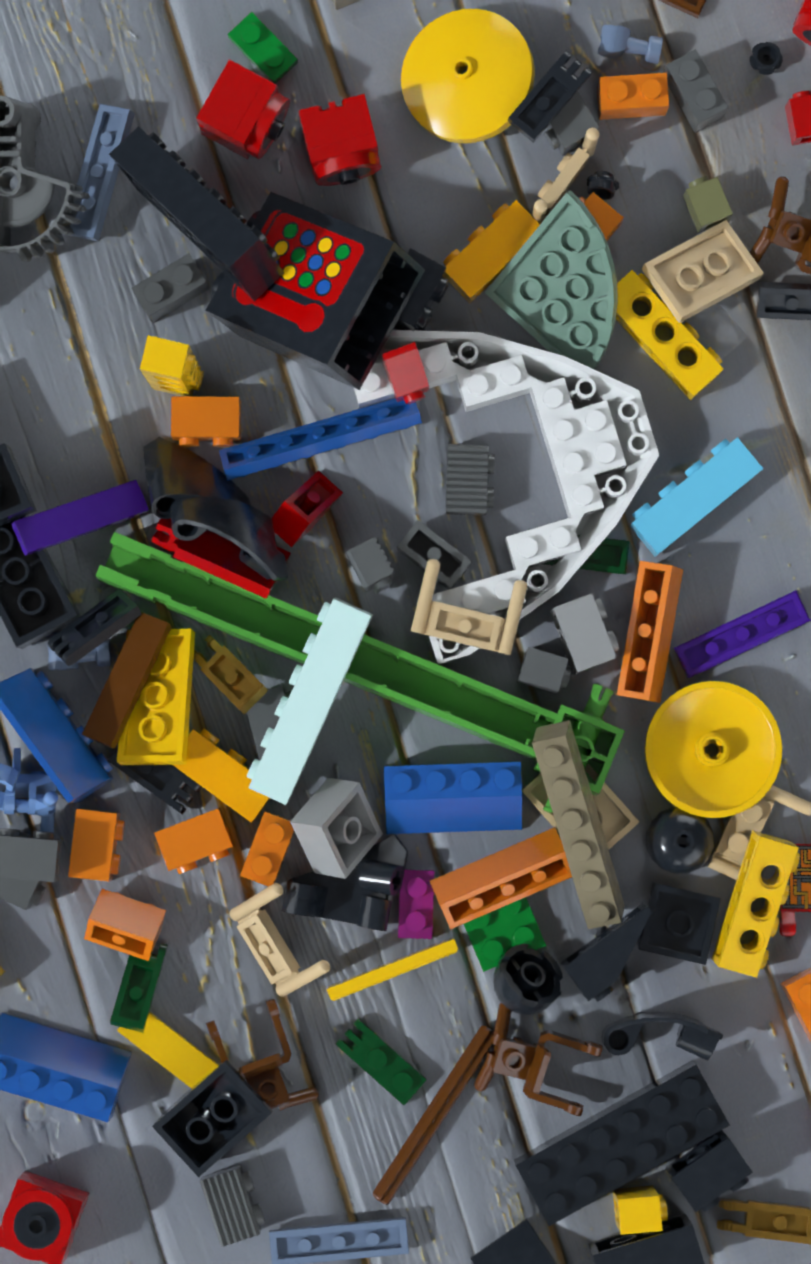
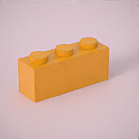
[443,200,540,304]
[173,728,271,823]

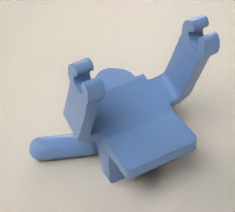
[0,748,58,833]

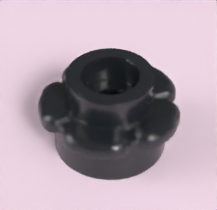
[749,42,783,75]
[587,171,619,200]

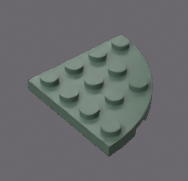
[484,190,618,370]

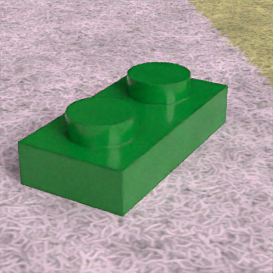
[227,11,298,84]

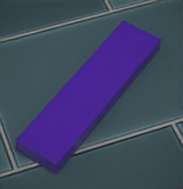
[12,480,149,556]
[673,590,811,679]

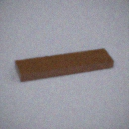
[82,612,172,749]

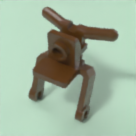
[749,176,811,275]
[206,999,319,1111]
[474,1003,603,1116]

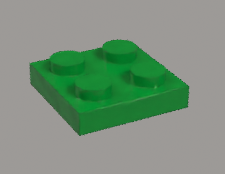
[464,897,546,972]

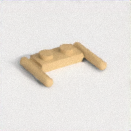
[532,128,599,224]
[411,559,527,655]
[707,785,811,880]
[230,883,330,997]

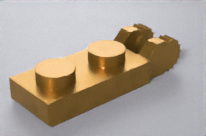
[194,635,269,715]
[716,1198,811,1245]

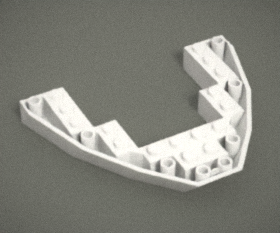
[353,330,659,665]

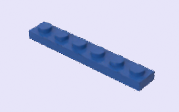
[219,398,422,481]

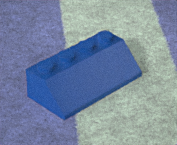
[384,762,522,834]
[0,1012,132,1122]

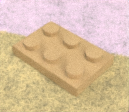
[642,220,764,323]
[522,764,640,850]

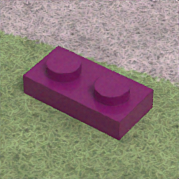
[398,869,434,939]

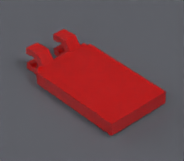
[151,518,291,599]

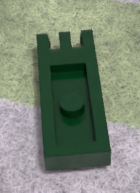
[110,943,168,1033]
[335,1018,427,1105]

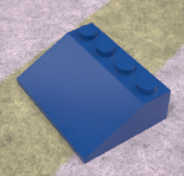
[0,668,114,803]

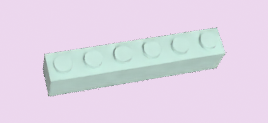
[246,597,373,805]

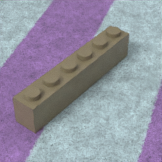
[532,720,625,929]

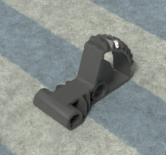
[0,95,90,262]

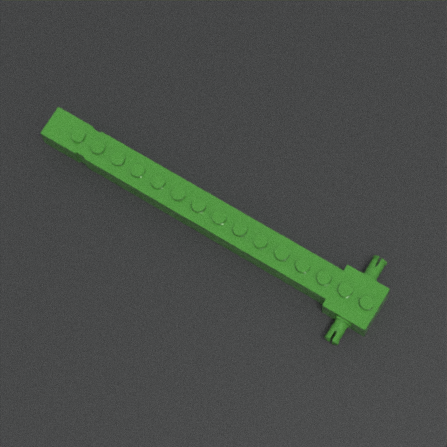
[95,532,625,814]

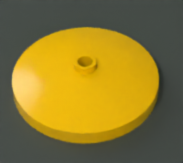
[401,9,535,143]
[644,681,782,818]

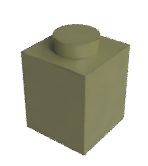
[683,176,733,233]

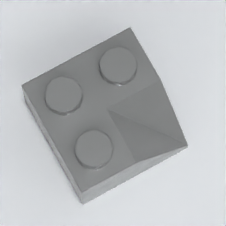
[550,593,619,675]
[290,778,383,879]

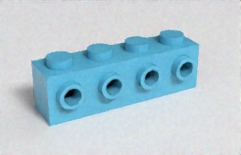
[630,437,763,557]

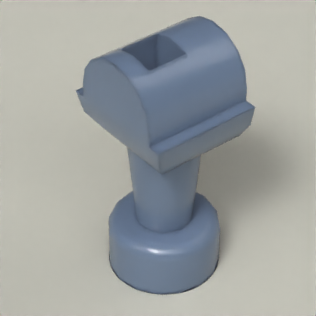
[597,25,663,64]
[47,639,112,671]

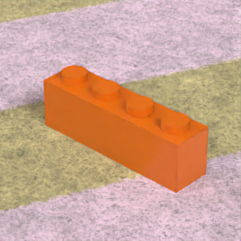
[617,561,683,703]
[430,827,572,930]

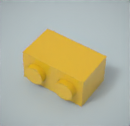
[613,1185,668,1235]

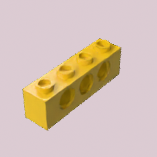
[616,270,724,401]
[140,335,204,396]
[711,830,800,978]

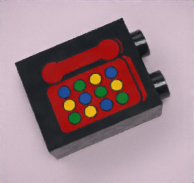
[205,192,425,390]

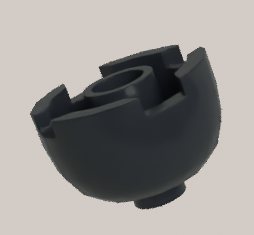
[646,807,714,874]
[493,944,563,1015]

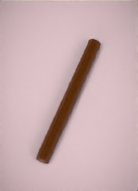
[373,1025,494,1205]

